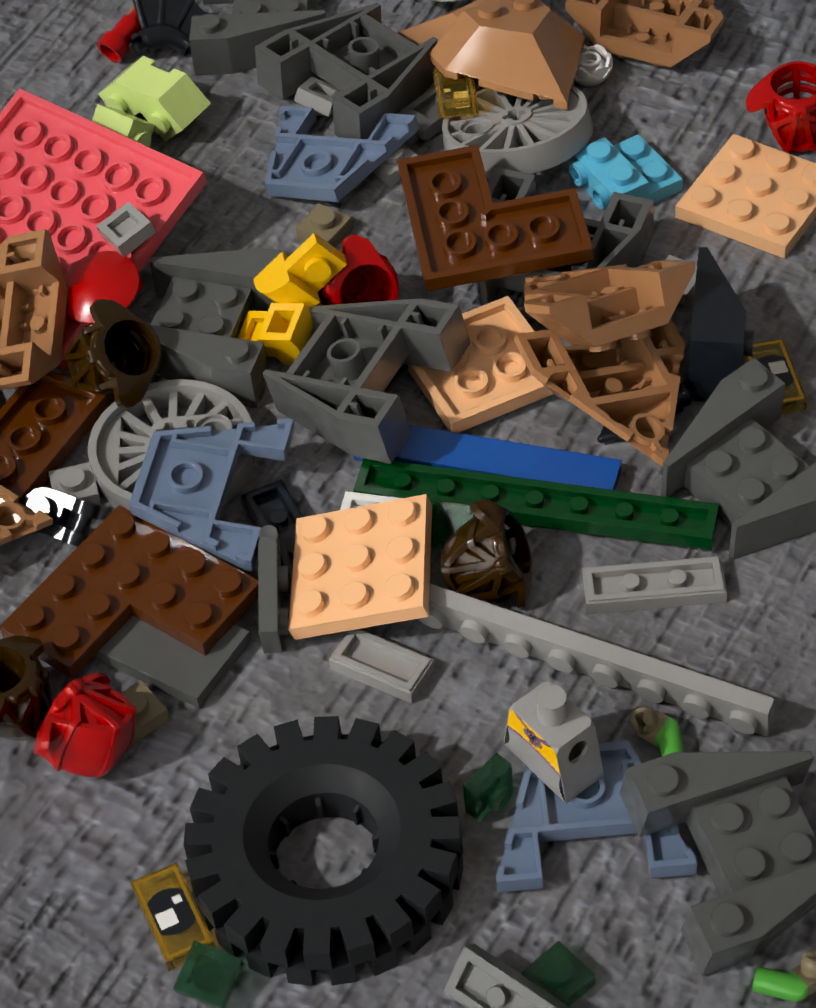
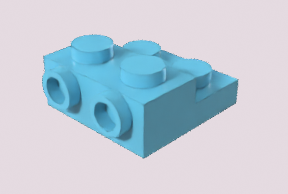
[569,134,683,211]

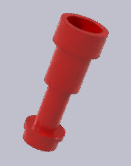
[97,7,141,63]

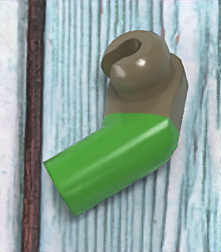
[630,706,685,757]
[752,951,816,1002]

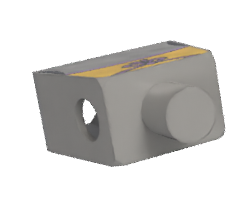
[504,681,604,804]

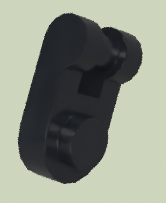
[23,487,102,547]

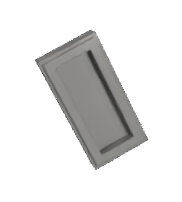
[329,629,435,704]

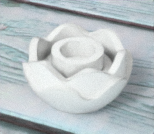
[575,44,613,87]

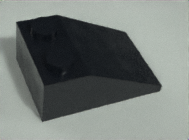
[688,247,754,402]

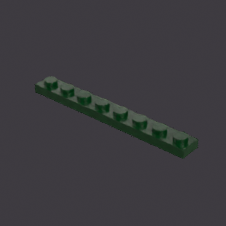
[353,458,719,550]

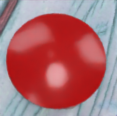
[64,251,143,324]

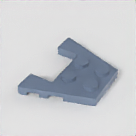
[264,106,420,202]
[129,418,295,571]
[496,740,697,893]

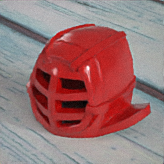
[746,61,816,153]
[318,235,399,305]
[33,673,137,778]

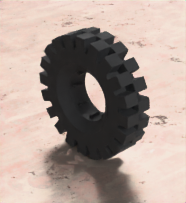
[183,716,463,986]

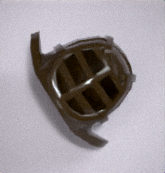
[64,299,161,409]
[439,499,532,609]
[0,636,53,740]

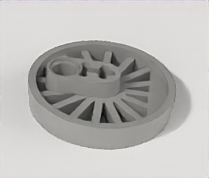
[442,86,593,178]
[88,379,255,511]

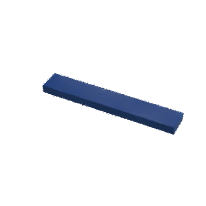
[353,425,622,490]

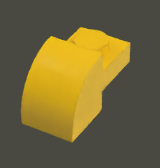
[253,233,347,308]
[237,303,314,365]

